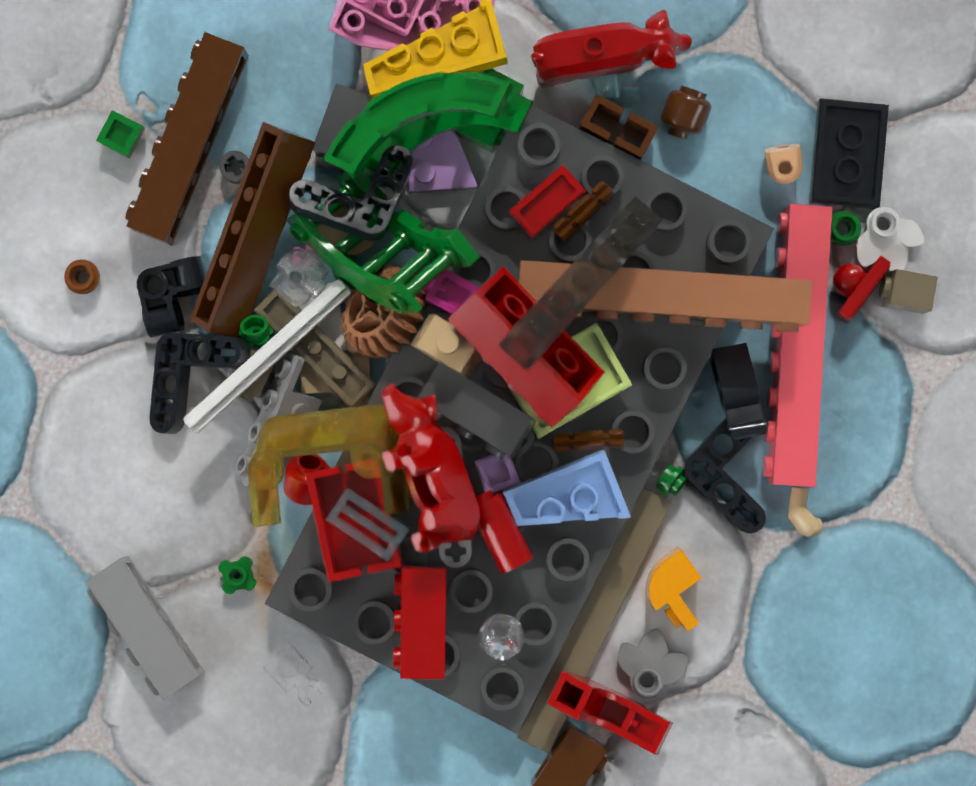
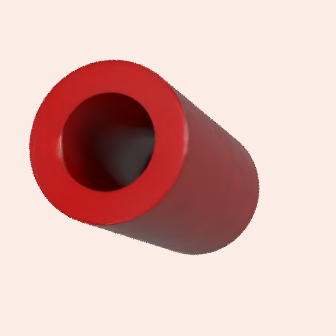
[476,490,534,574]

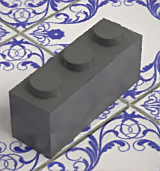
[418,362,537,460]

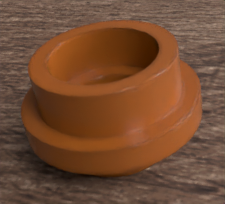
[64,259,100,294]

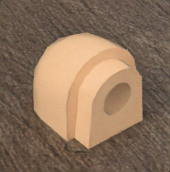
[765,144,803,184]

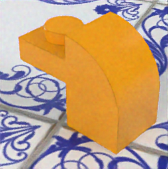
[646,547,702,632]

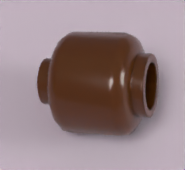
[661,85,712,140]

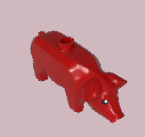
[531,10,692,88]
[381,384,480,553]

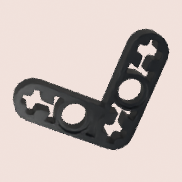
[289,145,413,241]
[149,332,251,434]
[682,412,766,534]

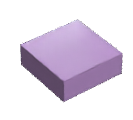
[474,454,520,493]

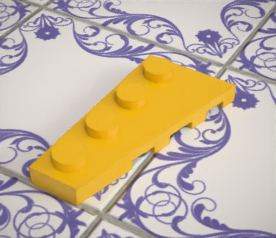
[363,0,508,99]

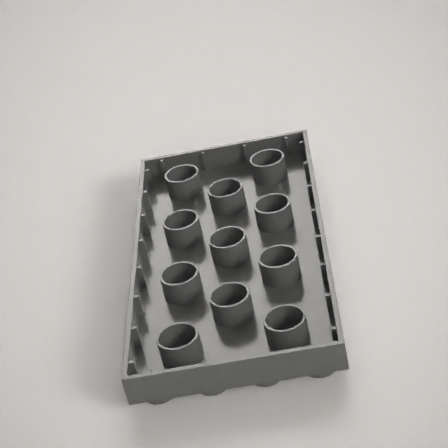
[265,105,774,734]

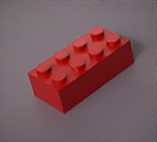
[447,266,605,427]

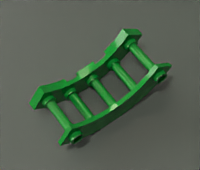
[323,72,534,188]
[286,170,480,314]

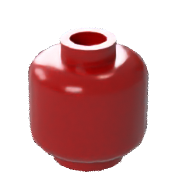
[283,453,330,505]

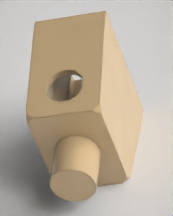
[411,314,482,379]

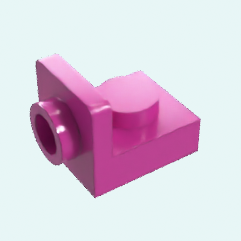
[422,269,479,315]

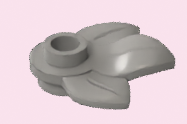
[618,629,688,699]

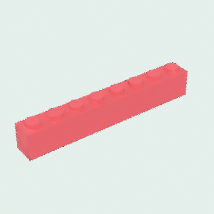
[762,204,832,487]

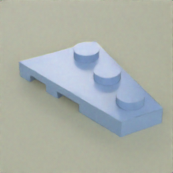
[503,450,631,526]

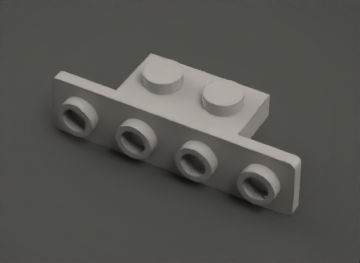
[235,350,322,488]

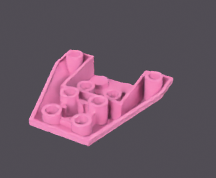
[328,0,495,51]

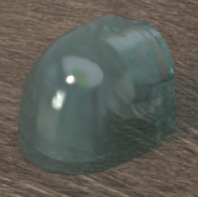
[594,71,641,109]

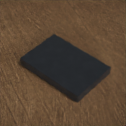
[809,98,889,209]

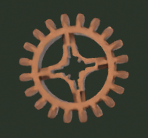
[340,264,427,359]

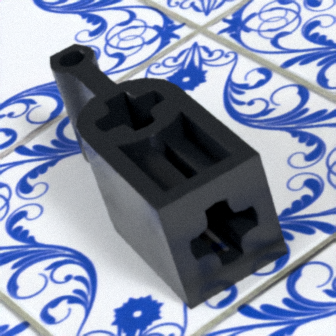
[710,343,767,441]

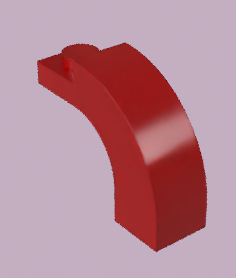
[547,671,673,755]

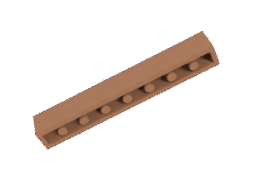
[519,260,812,332]

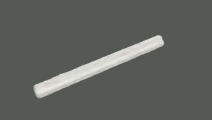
[183,279,351,433]

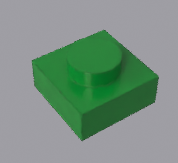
[96,110,146,159]

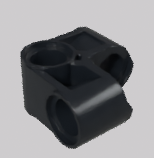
[136,256,205,338]

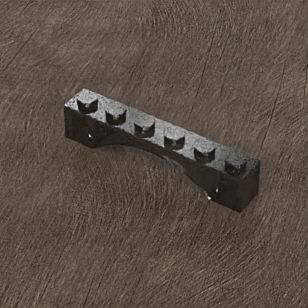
[499,196,663,371]

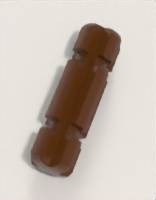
[553,181,614,241]
[553,429,625,452]

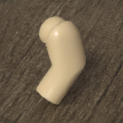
[787,487,823,537]

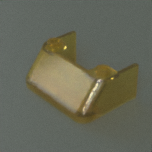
[248,404,410,527]

